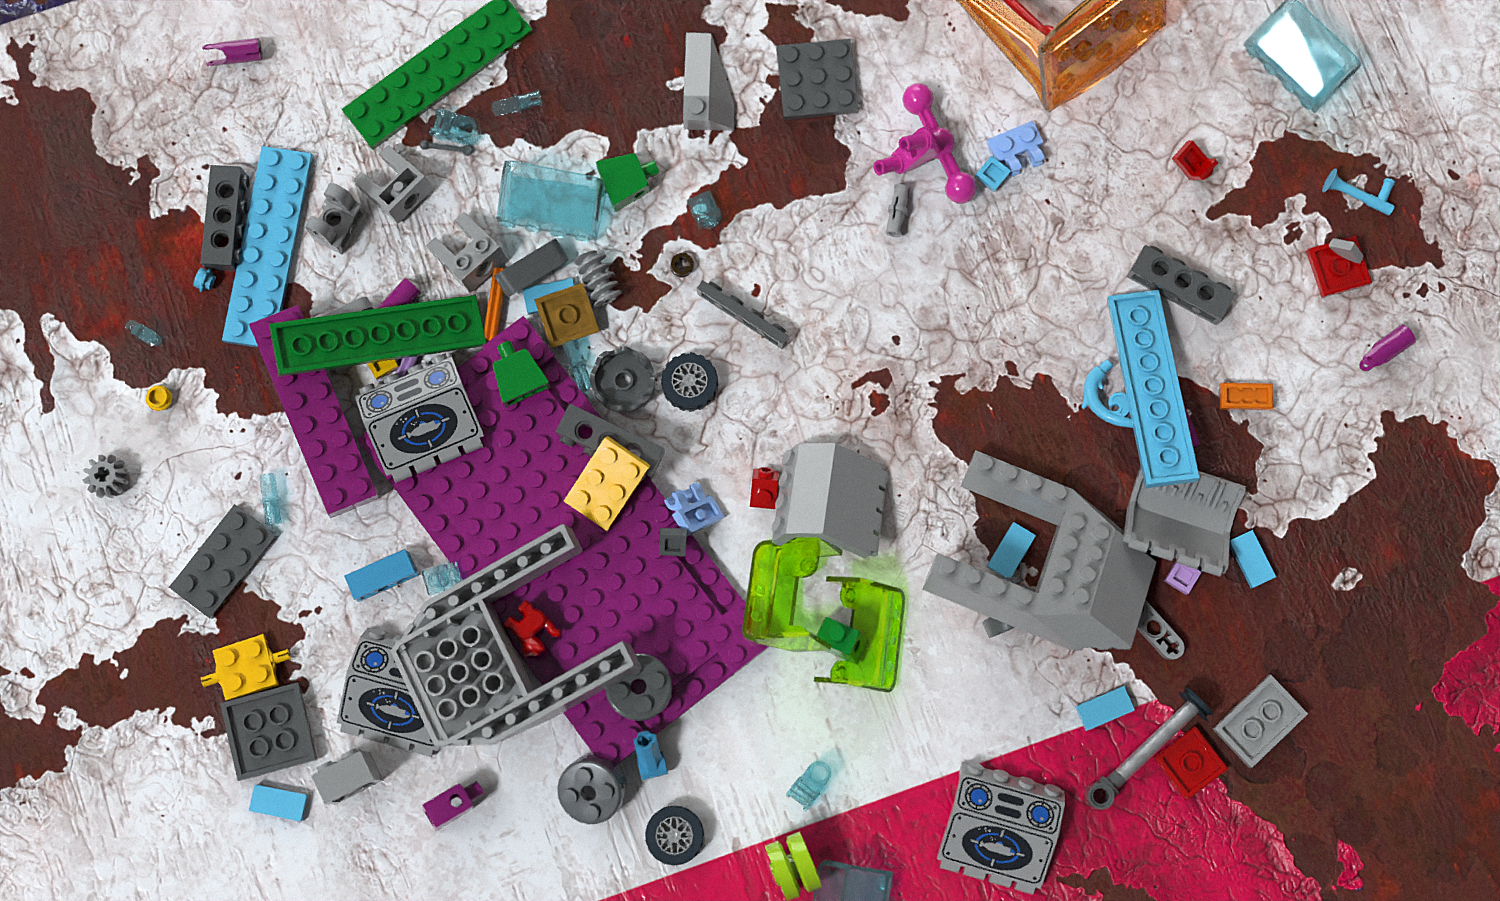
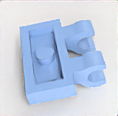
[986,121,1045,177]
[664,482,725,536]

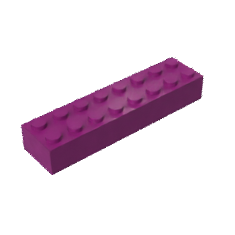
[249,305,379,519]

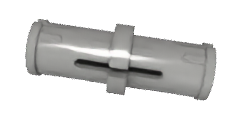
[885,184,911,237]

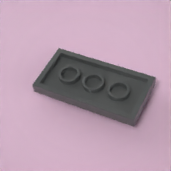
[169,504,277,619]

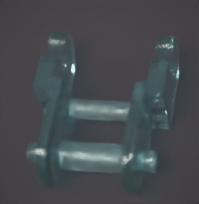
[125,320,162,346]

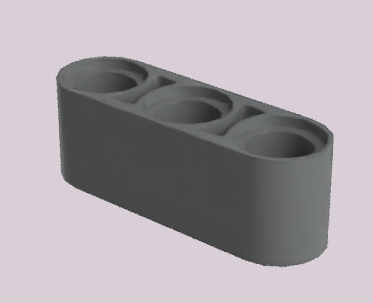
[494,238,569,298]

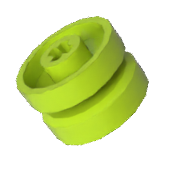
[765,832,822,901]

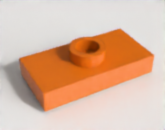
[1219,383,1273,411]

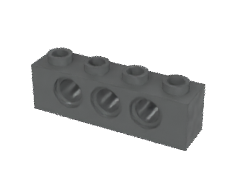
[200,165,250,271]
[1126,245,1236,325]
[556,404,665,481]

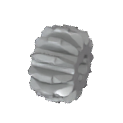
[83,454,129,498]

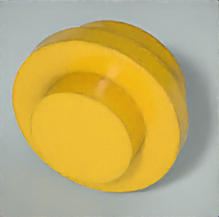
[146,385,172,411]

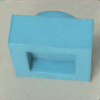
[975,155,1011,192]

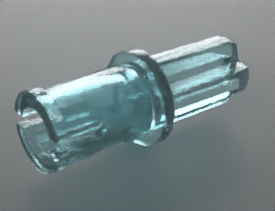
[491,89,543,116]
[562,339,591,391]
[259,473,282,526]

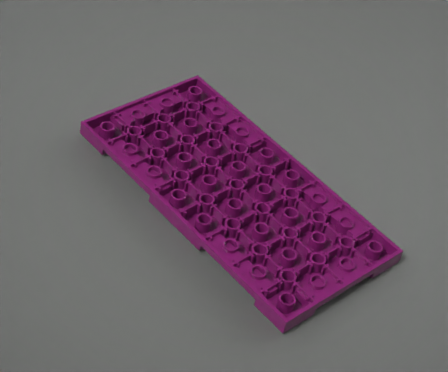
[357,316,775,767]

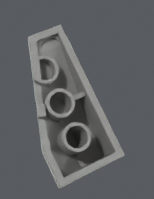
[683,33,734,131]

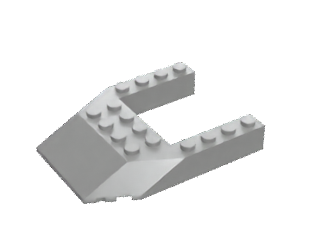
[922,450,1156,651]
[390,524,642,746]

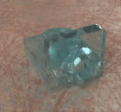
[686,190,722,229]
[422,561,462,595]

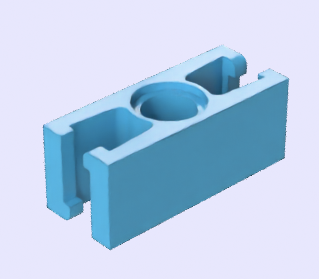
[344,549,419,602]

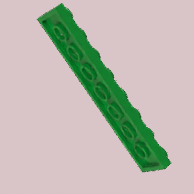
[342,0,533,150]
[269,295,486,377]

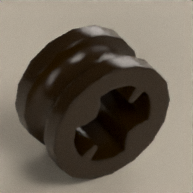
[670,253,694,278]

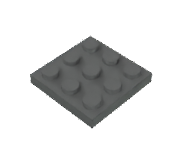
[776,39,859,120]
[220,682,318,781]

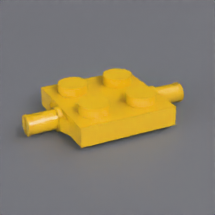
[201,634,291,701]

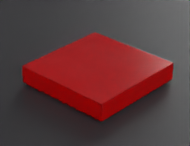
[1306,236,1372,298]
[1152,726,1228,801]

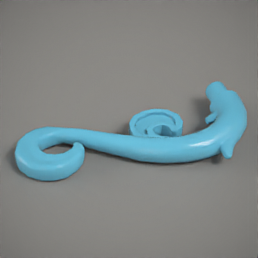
[1082,360,1133,428]

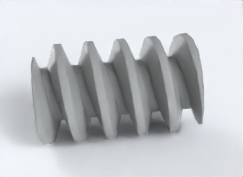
[574,250,622,308]

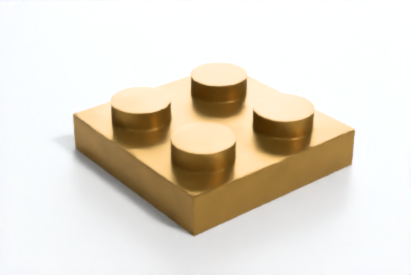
[534,282,600,348]

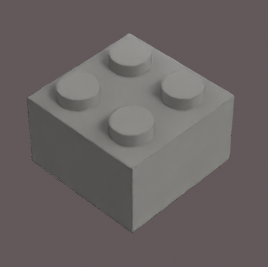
[311,748,383,805]

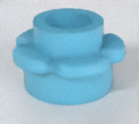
[193,268,216,292]

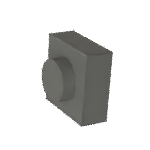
[659,528,687,556]

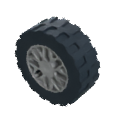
[661,352,718,412]
[645,806,704,866]

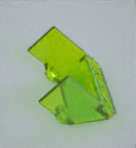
[742,537,843,652]
[814,576,905,693]

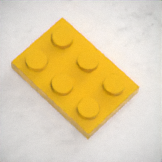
[564,436,651,531]

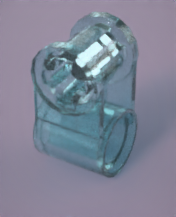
[429,109,481,146]
[785,761,831,812]

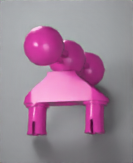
[873,83,977,204]

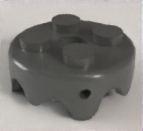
[590,347,655,413]
[605,653,673,721]
[557,753,627,824]

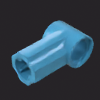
[633,731,668,781]

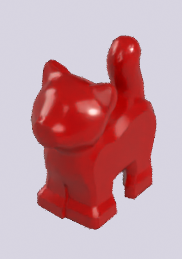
[503,600,561,657]

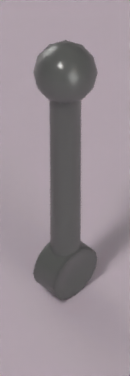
[420,140,472,156]

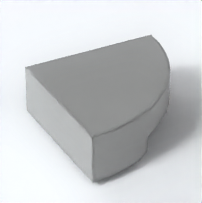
[1329,238,1364,264]

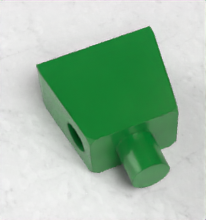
[595,153,660,212]
[492,341,551,408]
[812,617,868,665]

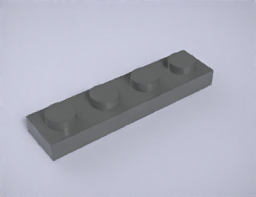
[697,280,788,349]

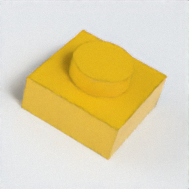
[367,360,399,380]

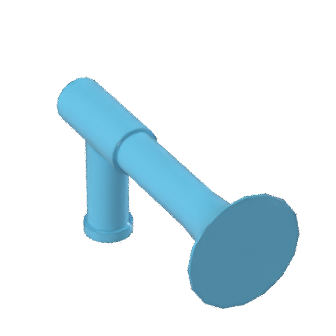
[1322,168,1395,216]

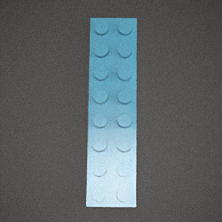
[222,146,313,348]
[1107,290,1199,488]

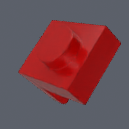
[1172,140,1218,180]
[750,467,779,509]

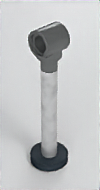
[1084,687,1213,810]

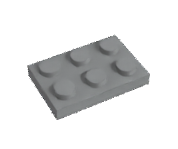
[1212,675,1308,768]

